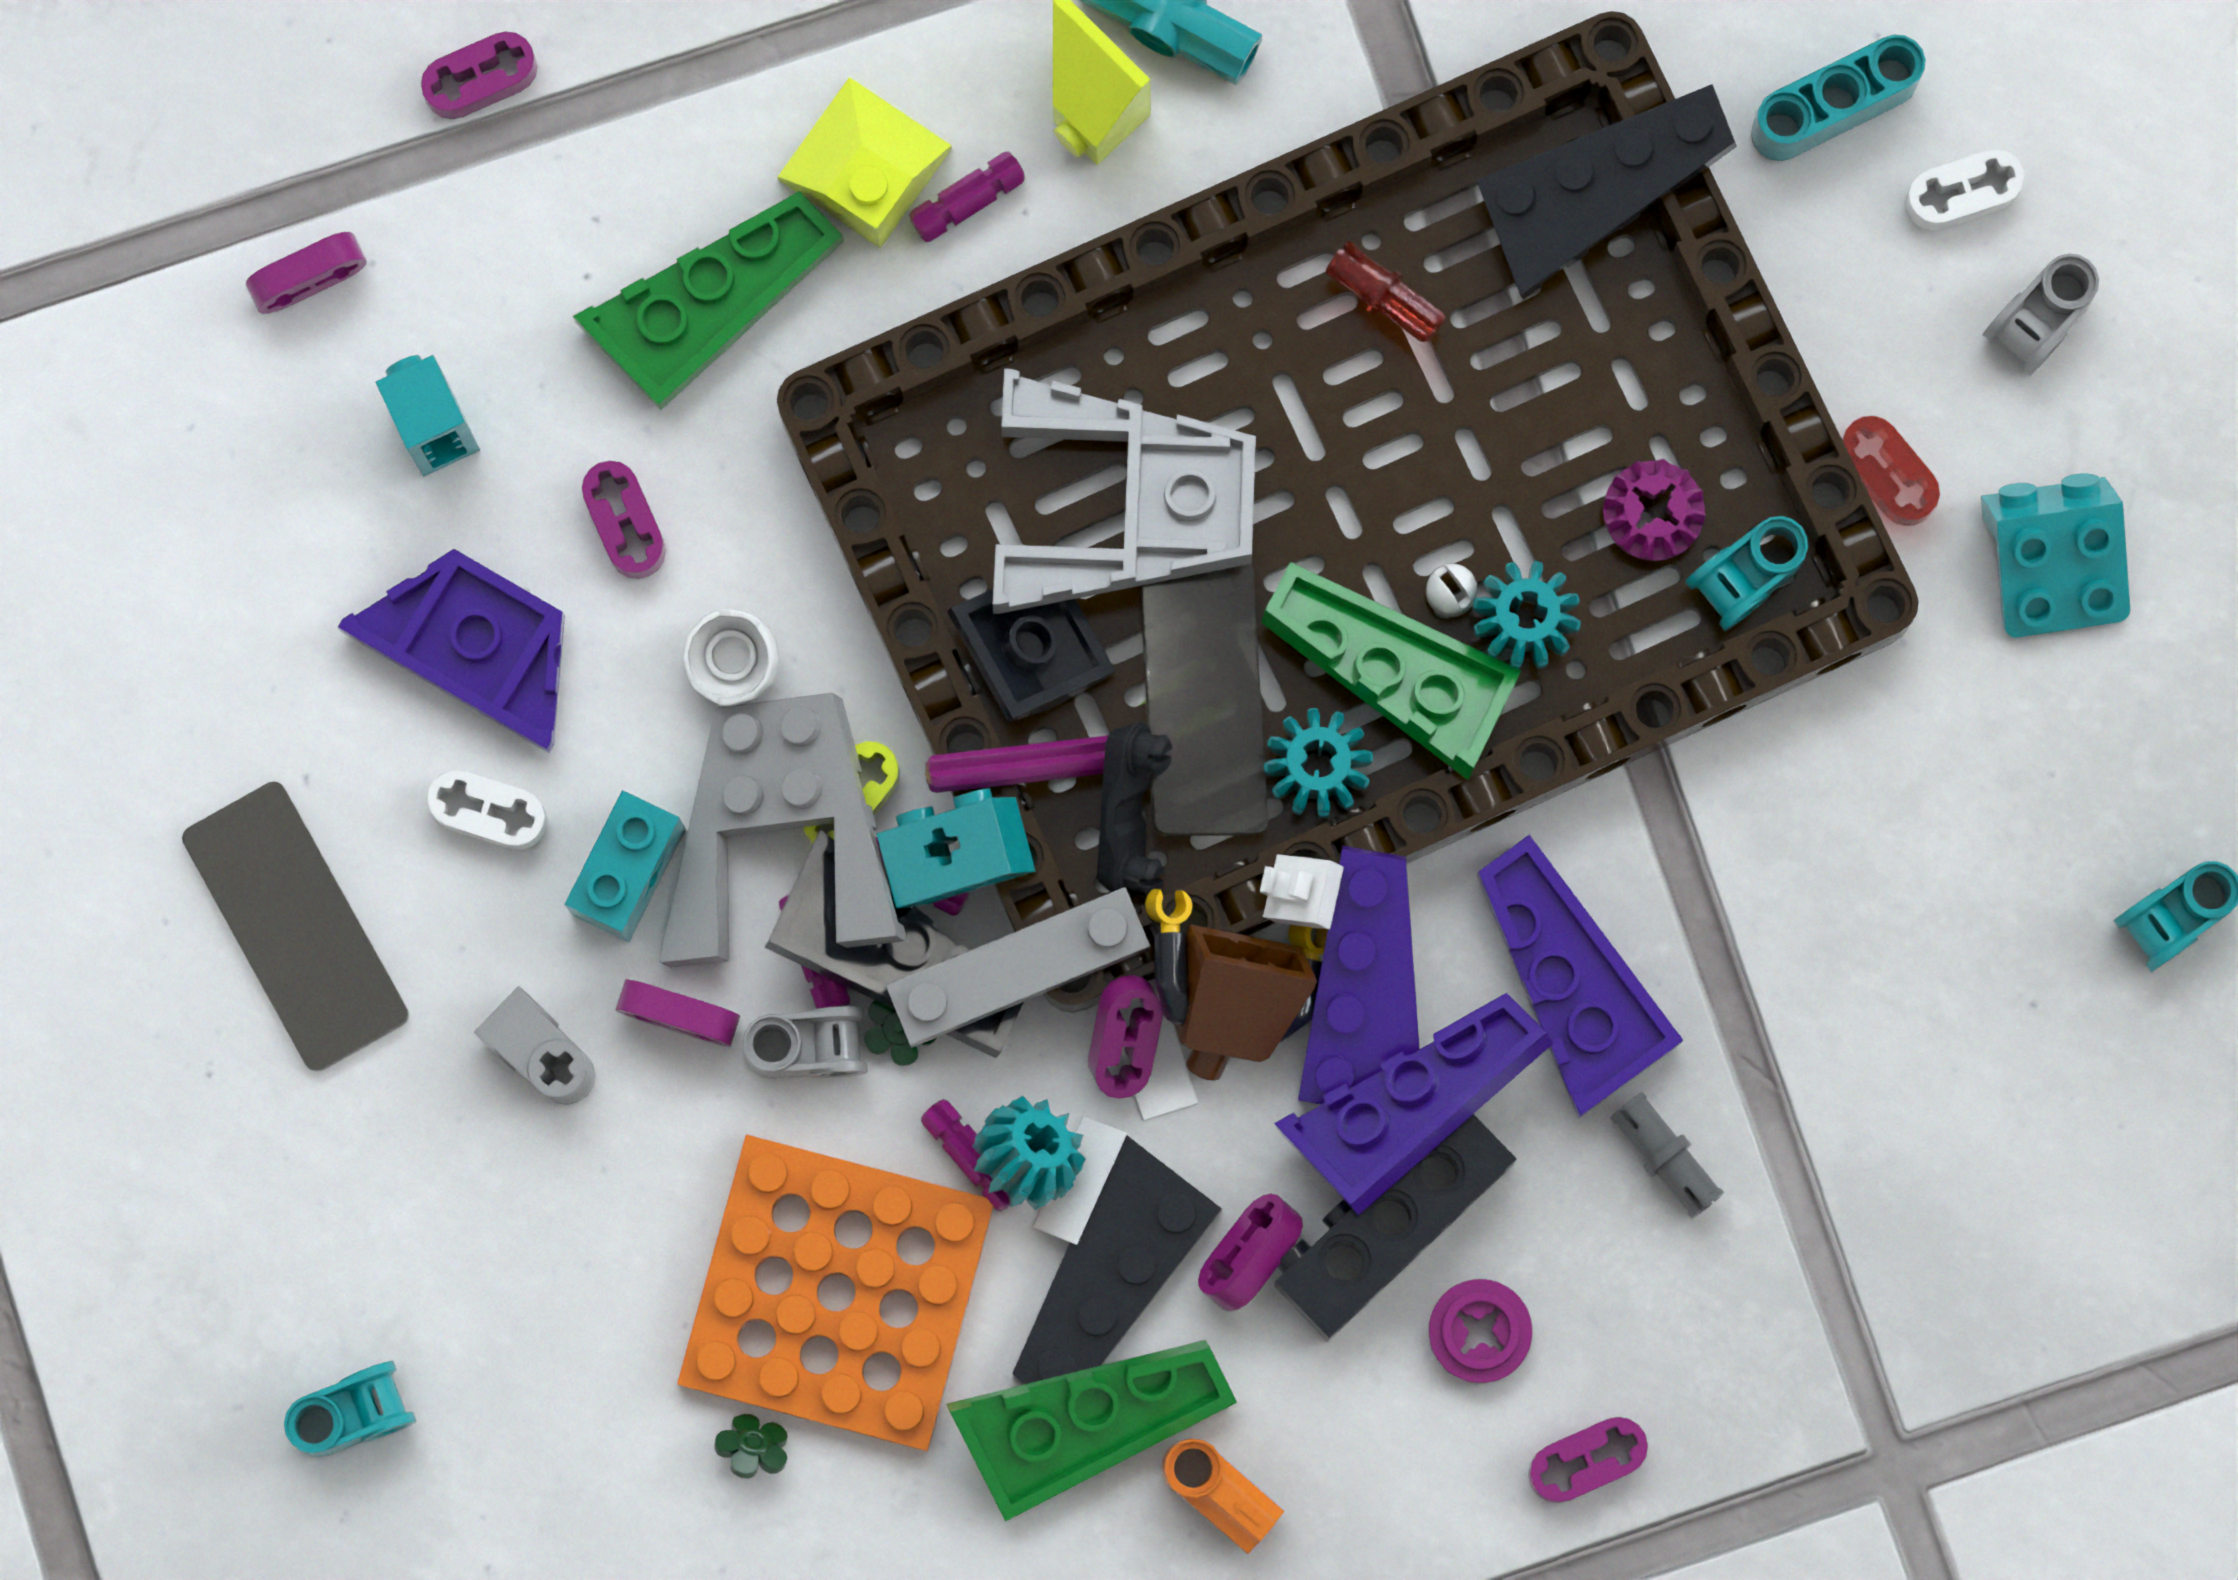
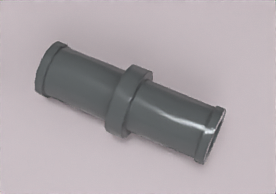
[1610,1092,1724,1219]

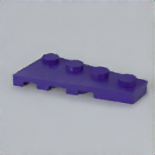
[1477,834,1684,1119]
[1298,846,1420,1104]
[1274,993,1553,1215]

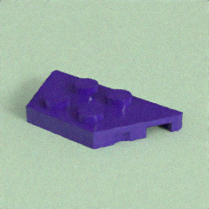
[338,549,565,753]

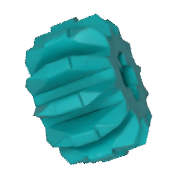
[1472,561,1581,669]
[1264,708,1373,819]
[972,1096,1086,1210]

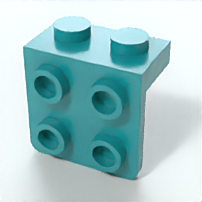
[1981,473,2130,638]

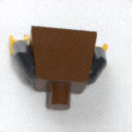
[1145,889,1328,1081]

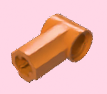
[1161,1439,1285,1554]

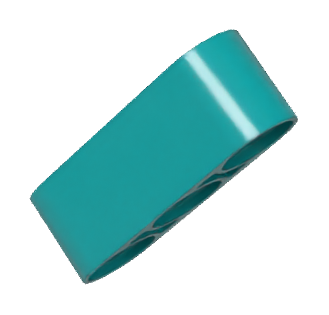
[1751,34,1926,161]

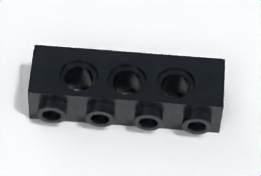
[1274,1114,1517,1342]

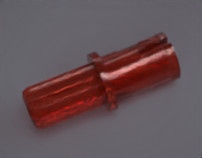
[1325,241,1445,342]

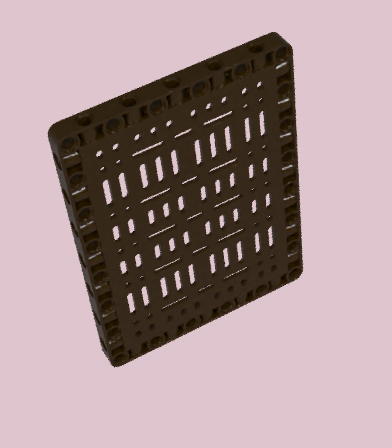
[777,11,1919,1013]

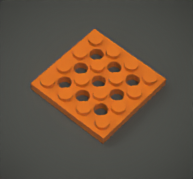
[677,1134,994,1452]

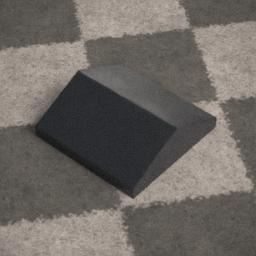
[947,588,1116,722]

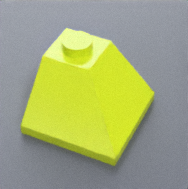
[1053,0,1151,165]
[777,77,952,249]

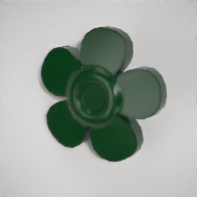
[864,1000,936,1066]
[714,1414,788,1479]

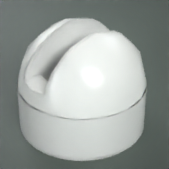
[1426,563,1478,617]

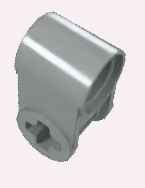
[1982,253,2099,376]
[474,986,596,1105]
[743,1006,868,1079]

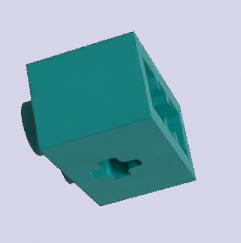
[375,355,480,477]
[876,788,1036,908]
[564,790,686,942]

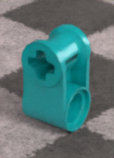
[1685,516,1808,631]
[2113,861,2238,973]
[284,1361,416,1457]

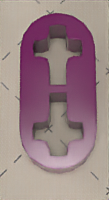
[421,31,538,119]
[246,232,367,314]
[582,460,666,579]
[1088,975,1163,1099]
[615,979,741,1047]
[1198,1193,1303,1311]
[1528,1417,1648,1503]

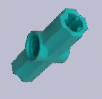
[1079,0,1262,85]

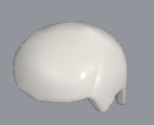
[682,608,780,706]

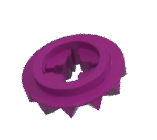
[1603,458,1706,561]
[1429,1279,1533,1383]

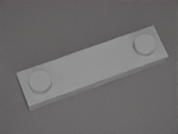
[886,887,1151,1048]

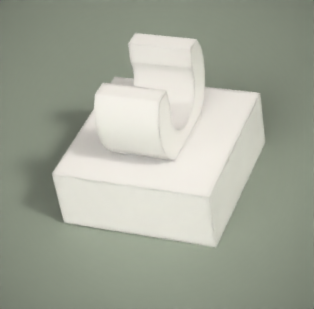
[1260,854,1344,930]

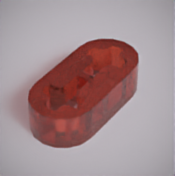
[1842,416,1940,526]

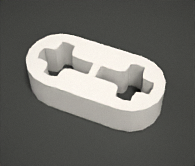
[1905,149,2025,231]
[427,770,548,850]

